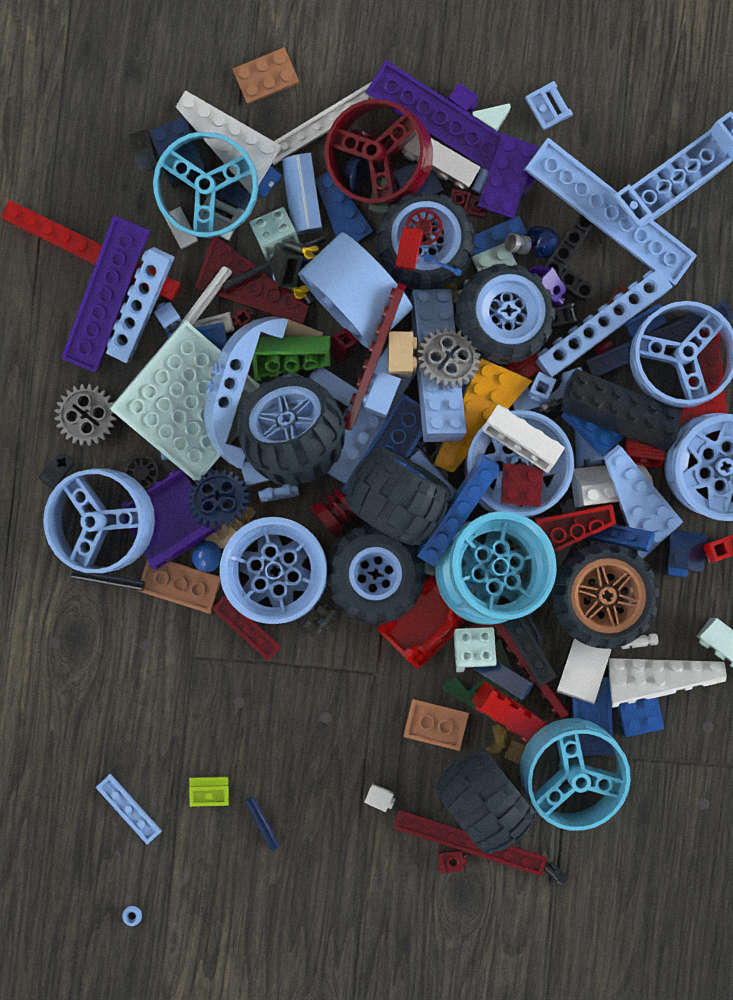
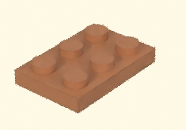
[233,47,299,105]
[403,699,469,751]

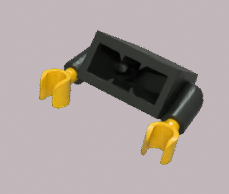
[271,240,319,299]

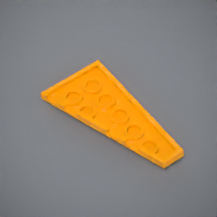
[434,358,532,473]

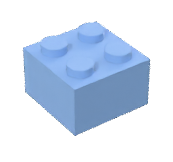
[362,370,401,419]

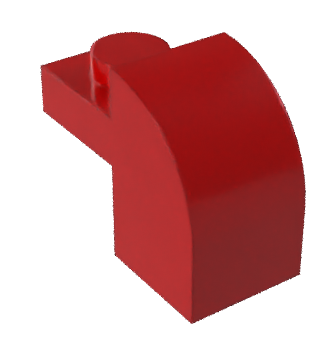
[703,534,733,563]

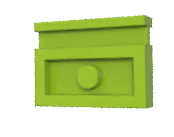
[189,777,229,807]

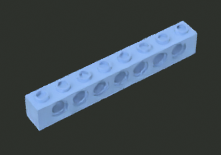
[535,269,673,377]

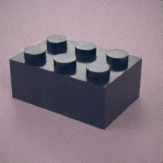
[149,117,207,188]

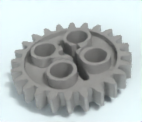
[417,327,481,390]
[55,384,117,446]

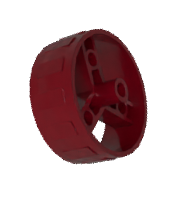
[325,99,433,206]

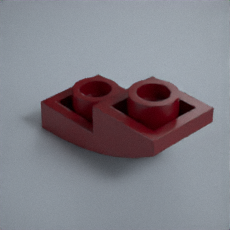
[450,189,488,219]

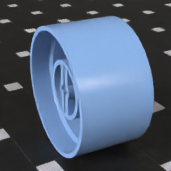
[298,232,413,349]

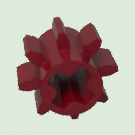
[232,307,254,328]

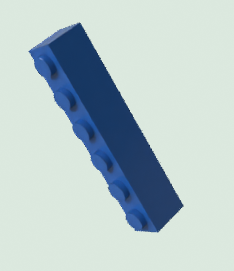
[417,454,499,566]

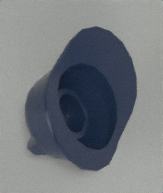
[342,157,370,193]

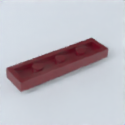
[212,595,281,661]

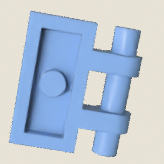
[259,484,300,503]

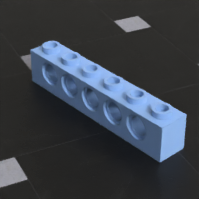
[106,247,175,363]

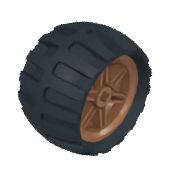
[553,543,659,649]

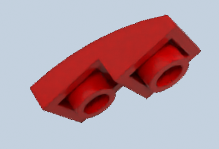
[395,227,423,271]

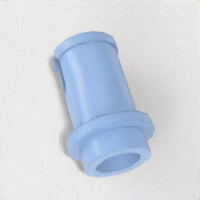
[471,168,489,194]

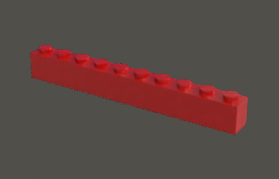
[0,200,182,304]

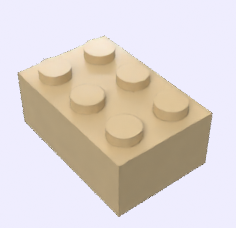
[388,332,417,379]

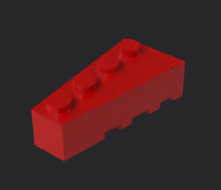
[533,503,616,552]
[472,681,548,743]

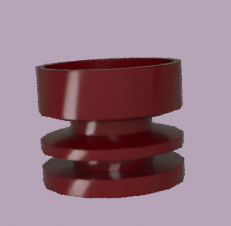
[310,487,360,538]

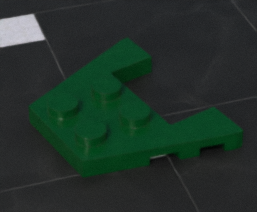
[442,639,519,718]

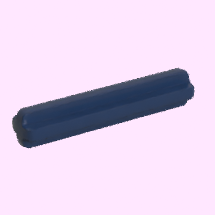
[245,797,280,851]

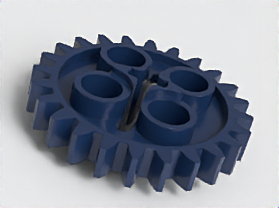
[187,470,250,530]

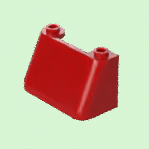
[377,575,467,669]

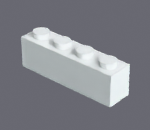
[402,134,480,190]
[482,404,565,473]

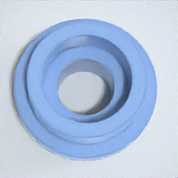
[122,906,142,926]

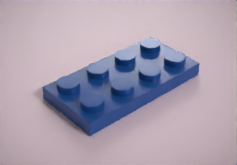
[572,677,613,756]

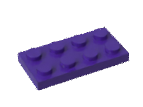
[477,134,539,219]

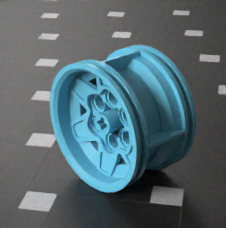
[435,511,556,625]

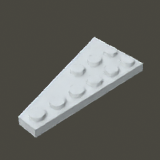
[608,658,727,708]

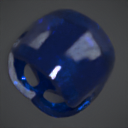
[527,226,558,258]

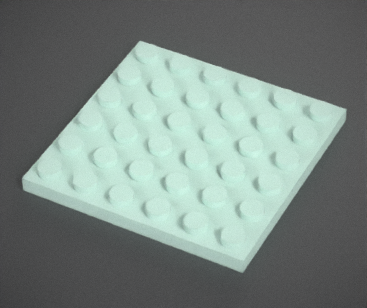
[109,320,260,481]

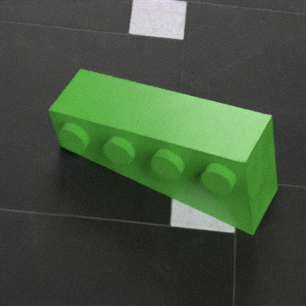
[252,336,331,381]

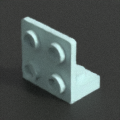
[249,207,300,261]
[454,627,496,672]

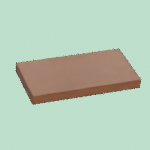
[137,559,221,614]

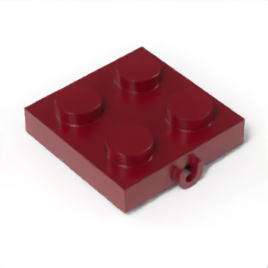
[500,463,543,507]

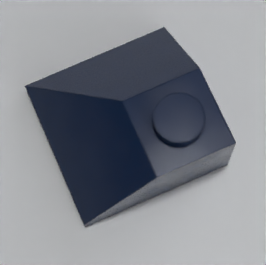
[665,530,708,572]

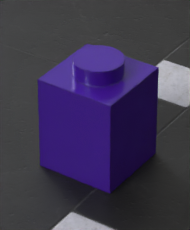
[448,83,478,113]

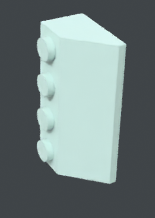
[696,618,733,668]

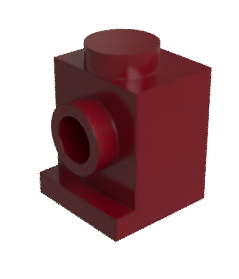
[331,328,358,363]
[438,850,467,874]

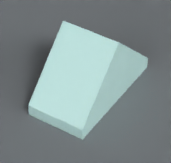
[472,103,511,131]

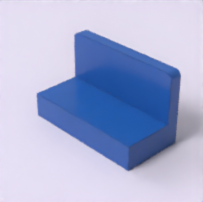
[624,304,667,340]

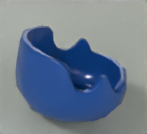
[192,541,222,572]

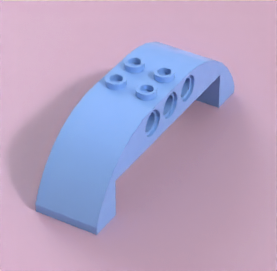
[613,111,733,228]
[204,316,288,469]

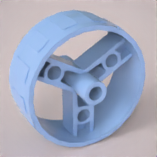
[630,301,733,408]
[43,468,155,574]

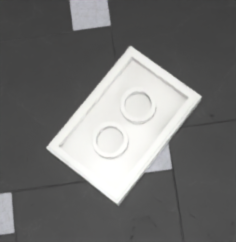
[557,639,612,704]

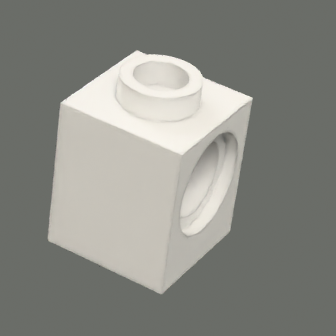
[364,783,395,812]

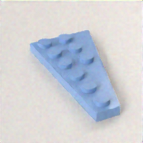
[604,445,683,558]

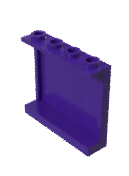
[119,469,219,571]

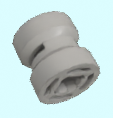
[505,233,532,255]

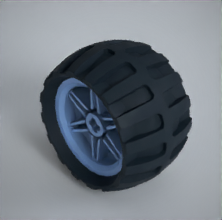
[238,375,345,486]

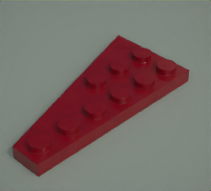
[195,236,309,325]

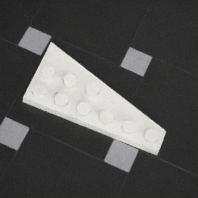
[176,91,282,194]

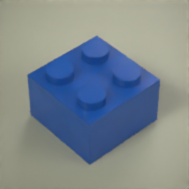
[617,697,664,737]

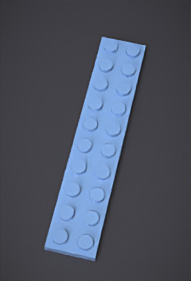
[524,138,697,286]

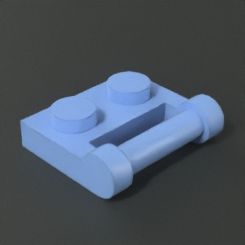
[525,81,573,131]

